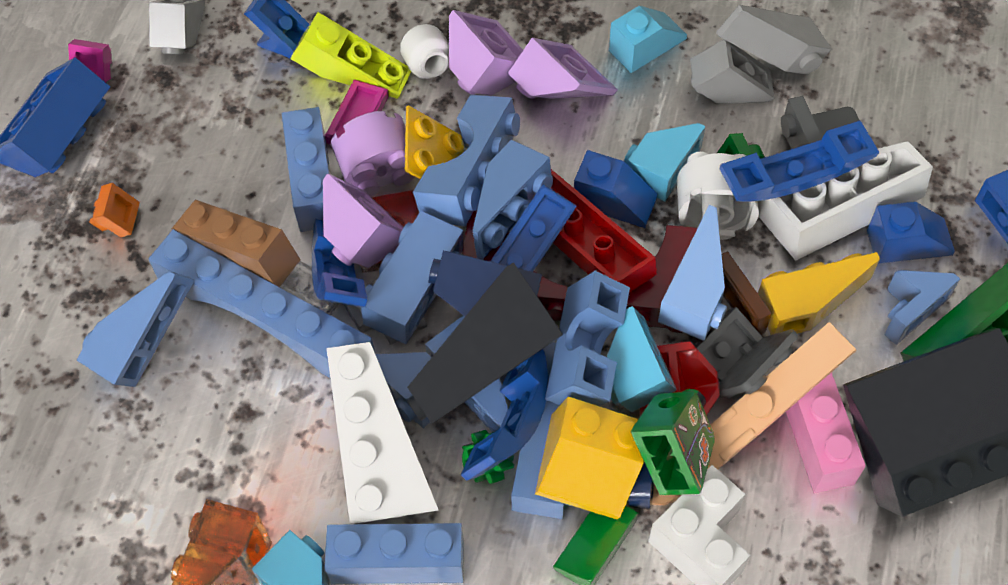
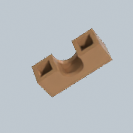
[171,200,301,287]

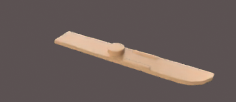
[652,322,857,506]

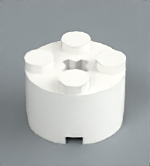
[677,152,759,240]

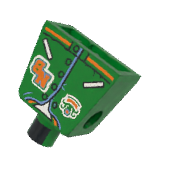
[631,389,715,495]

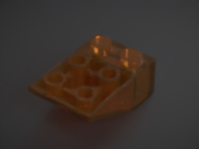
[171,499,272,585]

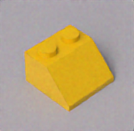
[535,397,644,520]

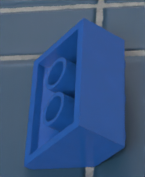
[0,57,110,177]

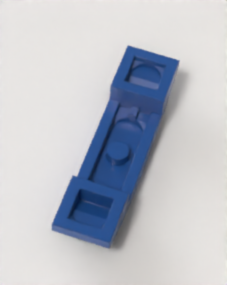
[719,121,879,202]
[312,219,367,307]
[461,349,548,481]

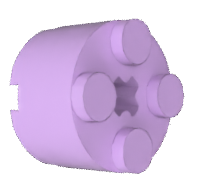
[331,111,415,197]

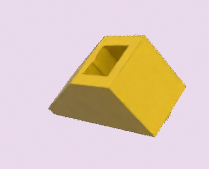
[758,252,880,335]

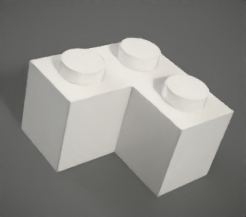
[648,465,751,585]

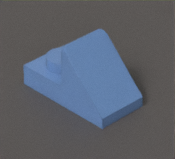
[884,270,960,345]

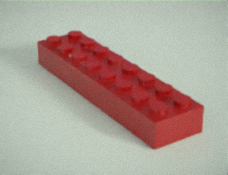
[551,169,657,293]

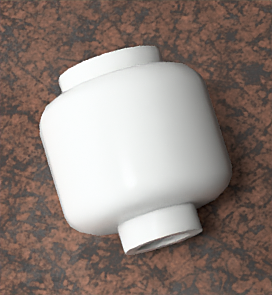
[400,24,449,79]

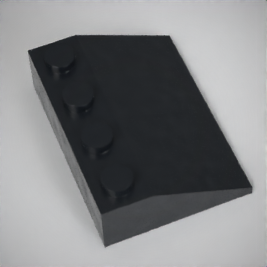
[843,327,1008,517]

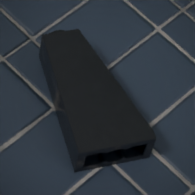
[407,262,563,424]

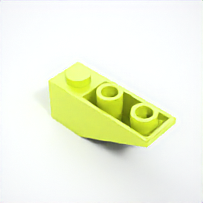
[290,12,411,99]

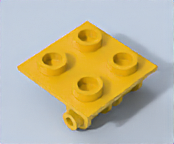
[405,105,464,179]

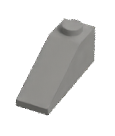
[716,5,832,75]

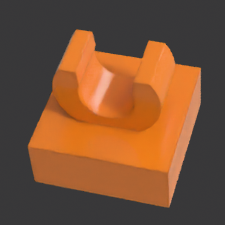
[89,183,140,238]

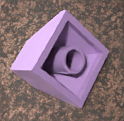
[449,10,523,96]
[508,38,618,99]
[323,174,404,268]

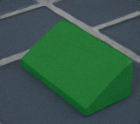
[553,506,638,585]

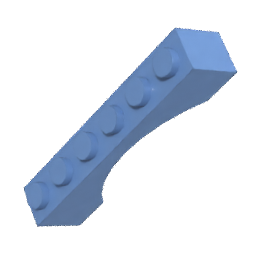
[148,229,375,379]

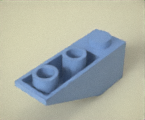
[473,140,553,260]

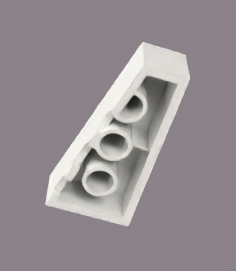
[758,141,933,261]
[327,342,439,524]

